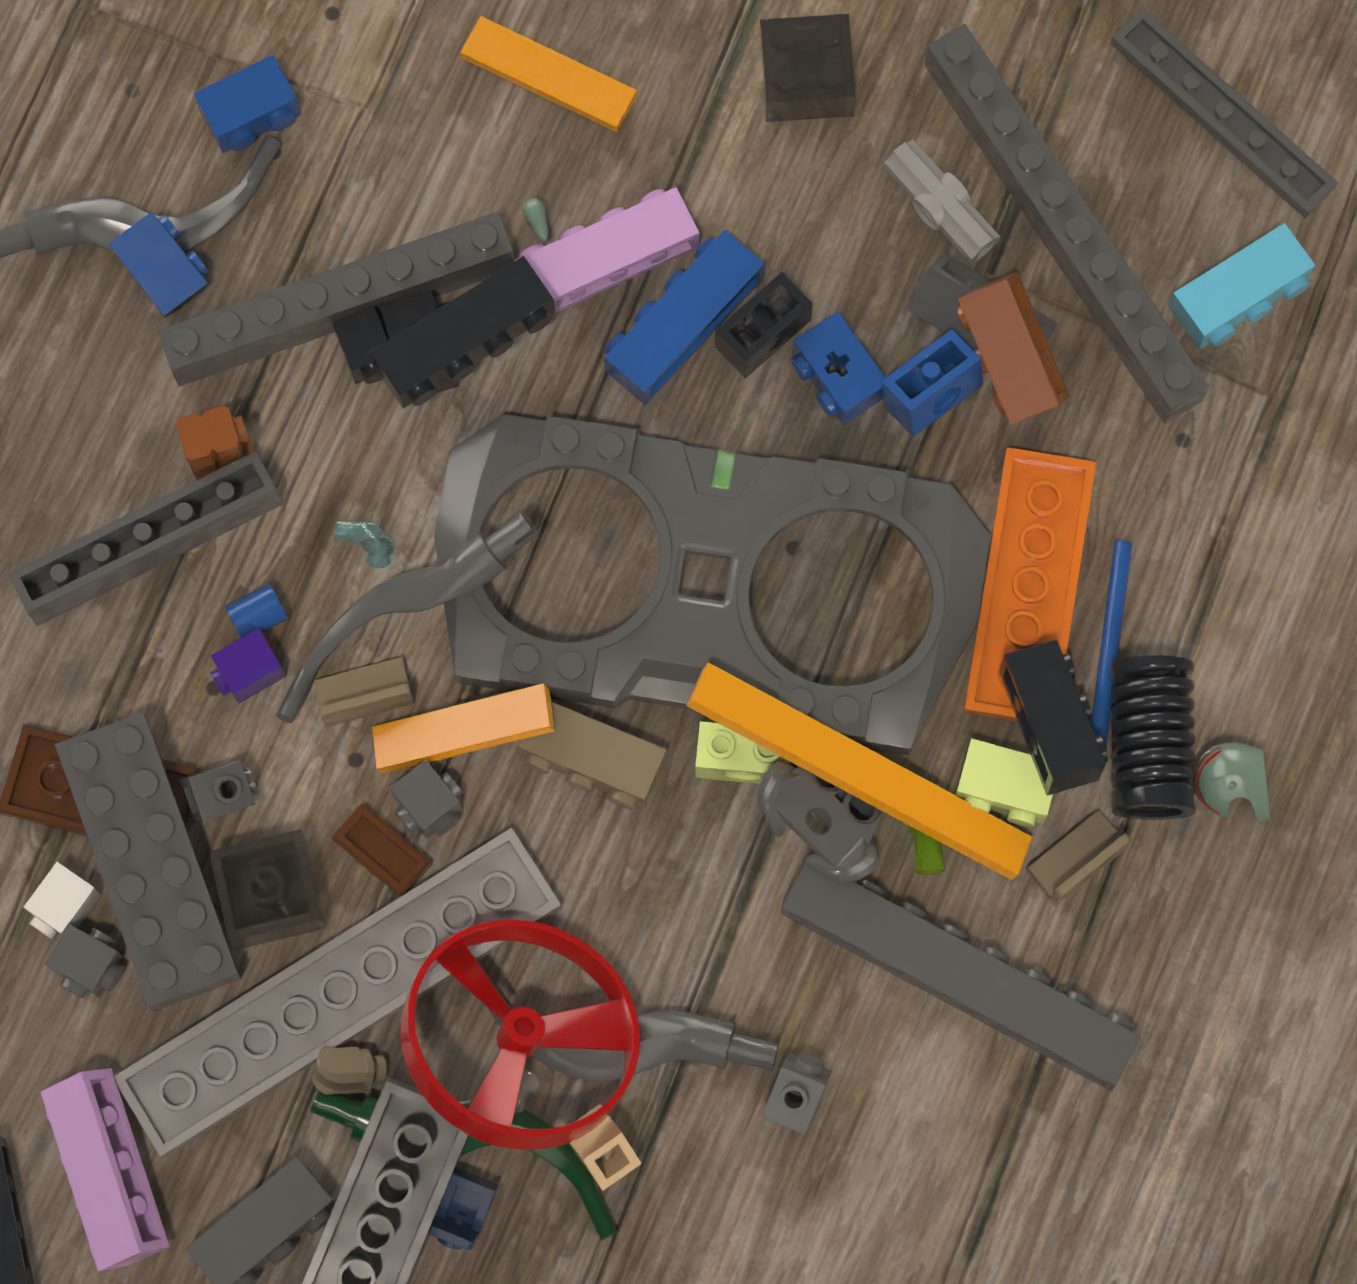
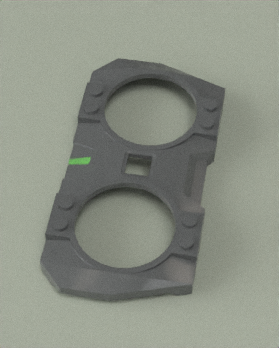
[434,414,990,756]

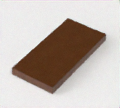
[0,724,202,837]

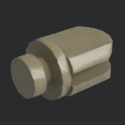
[312,1047,387,1095]

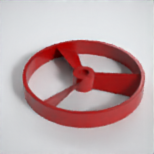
[401,920,640,1150]

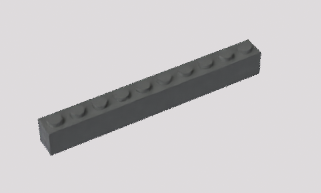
[925,24,1209,424]

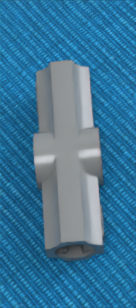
[883,139,1000,264]

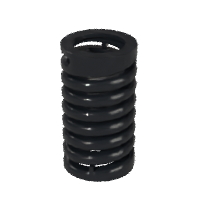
[1111,655,1196,820]

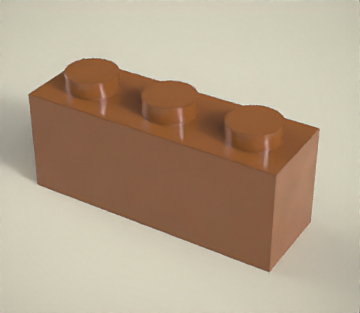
[958,271,1070,424]

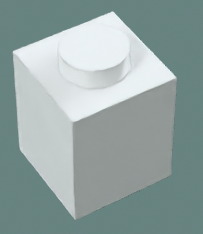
[24,862,102,940]

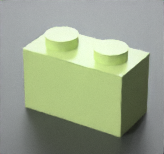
[956,738,1053,828]

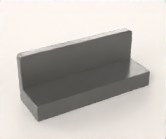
[909,253,1058,352]

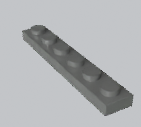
[1110,8,1338,218]

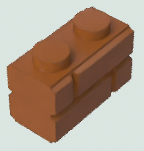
[176,405,254,480]

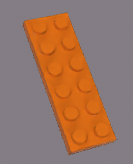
[963,447,1097,722]

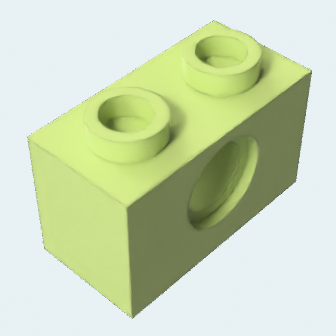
[695,721,790,784]

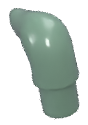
[523,198,548,242]

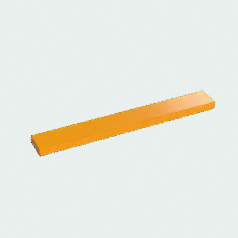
[686,662,1033,880]

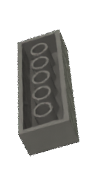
[55,712,241,1012]
[301,1077,468,1284]

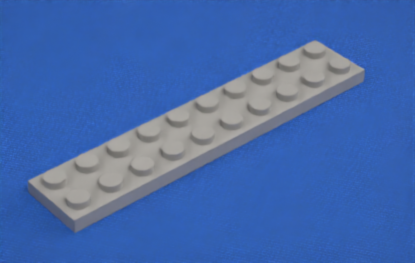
[114,828,562,1158]

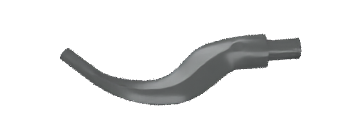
[0,135,282,258]
[276,511,539,723]
[477,959,779,1082]

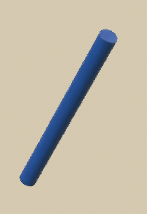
[1091,540,1132,748]

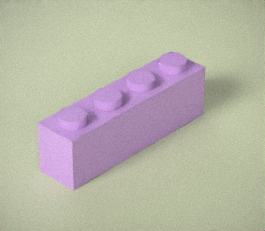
[514,187,700,313]
[41,1068,170,1272]

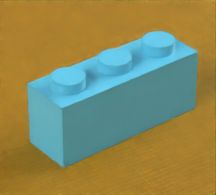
[1168,223,1316,350]

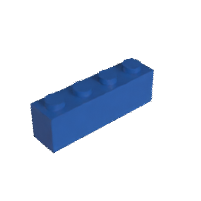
[604,230,765,406]

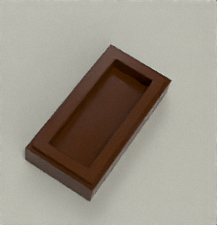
[331,803,432,898]

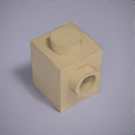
[569,1104,642,1191]

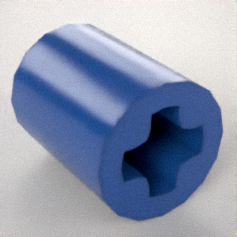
[225,583,288,638]

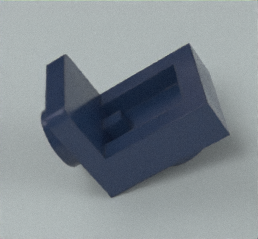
[428,1167,499,1250]

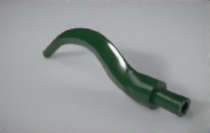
[310,1090,618,1241]

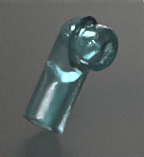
[334,519,394,568]

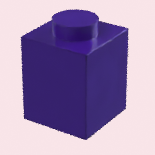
[210,628,286,704]

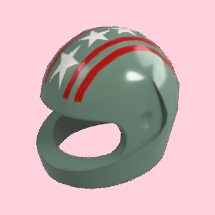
[1193,742,1270,823]

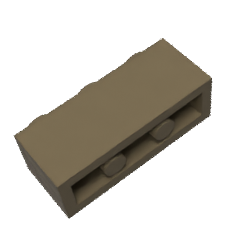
[517,702,667,810]

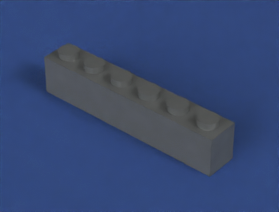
[8,451,282,626]

